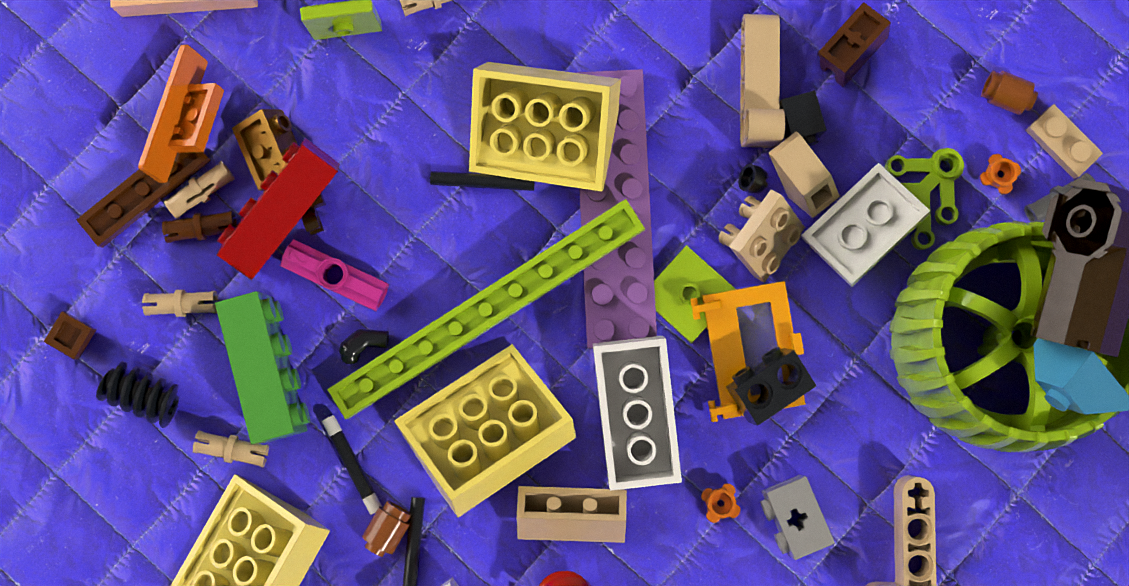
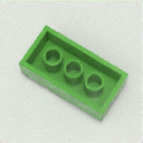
[215,291,310,444]

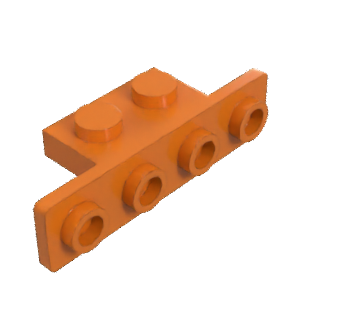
[138,44,224,183]

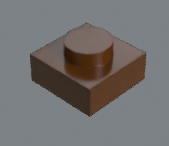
[44,311,97,360]

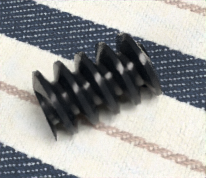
[96,361,179,428]

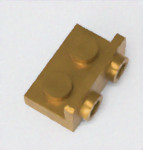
[232,109,298,191]

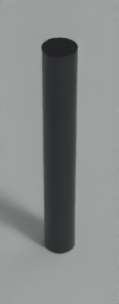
[430,171,535,191]
[402,497,425,586]

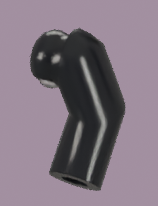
[339,329,389,365]

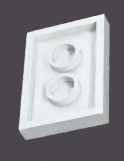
[801,163,930,287]

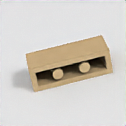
[517,486,627,543]

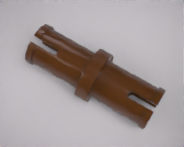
[162,210,238,243]

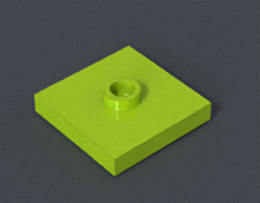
[300,0,382,40]
[654,245,735,344]

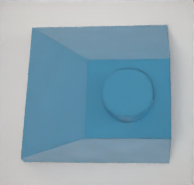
[1033,338,1129,414]

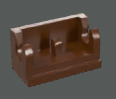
[818,2,891,87]

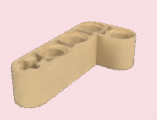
[740,14,785,148]
[866,475,937,586]

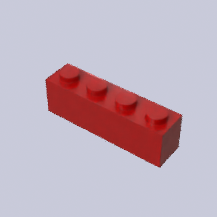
[216,138,340,280]

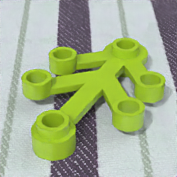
[885,148,964,250]

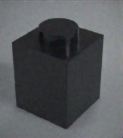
[779,90,827,146]

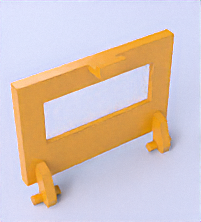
[690,281,806,422]

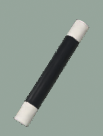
[321,415,382,515]

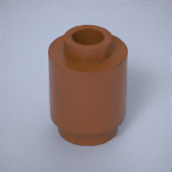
[981,71,1038,115]
[362,500,411,557]

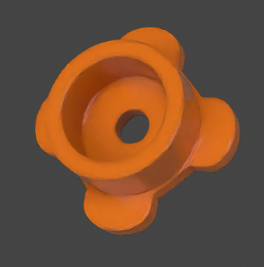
[980,154,1021,194]
[701,483,740,523]

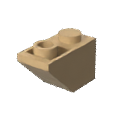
[769,132,840,218]

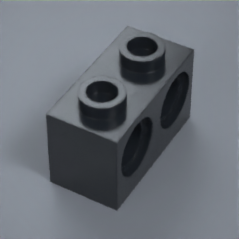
[726,347,816,426]

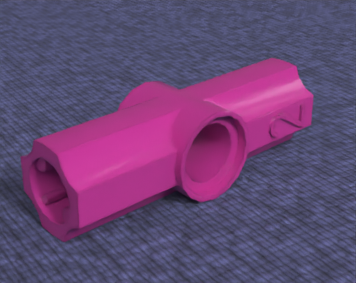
[280,239,389,312]

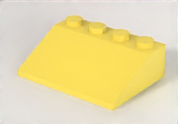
[469,62,621,192]
[394,344,576,518]
[171,474,330,586]

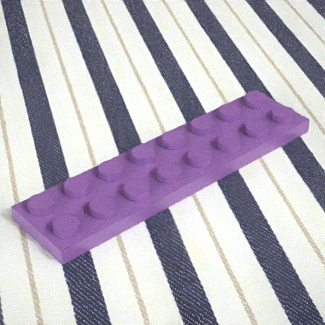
[576,69,657,349]

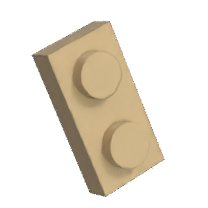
[1025,104,1103,179]

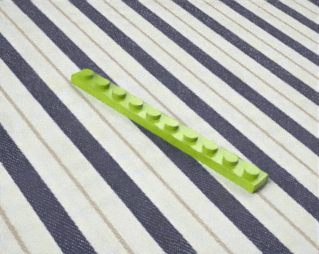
[327,199,645,419]

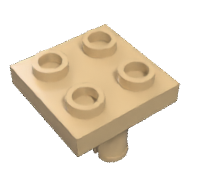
[719,190,805,283]

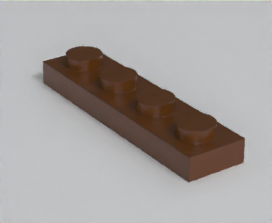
[76,152,211,248]

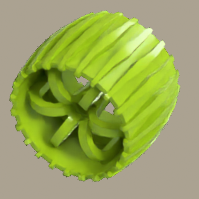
[889,221,1129,452]

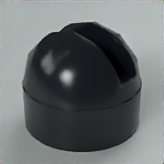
[738,164,769,193]

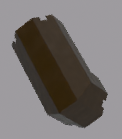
[1030,179,1129,357]

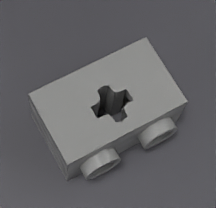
[760,475,835,560]

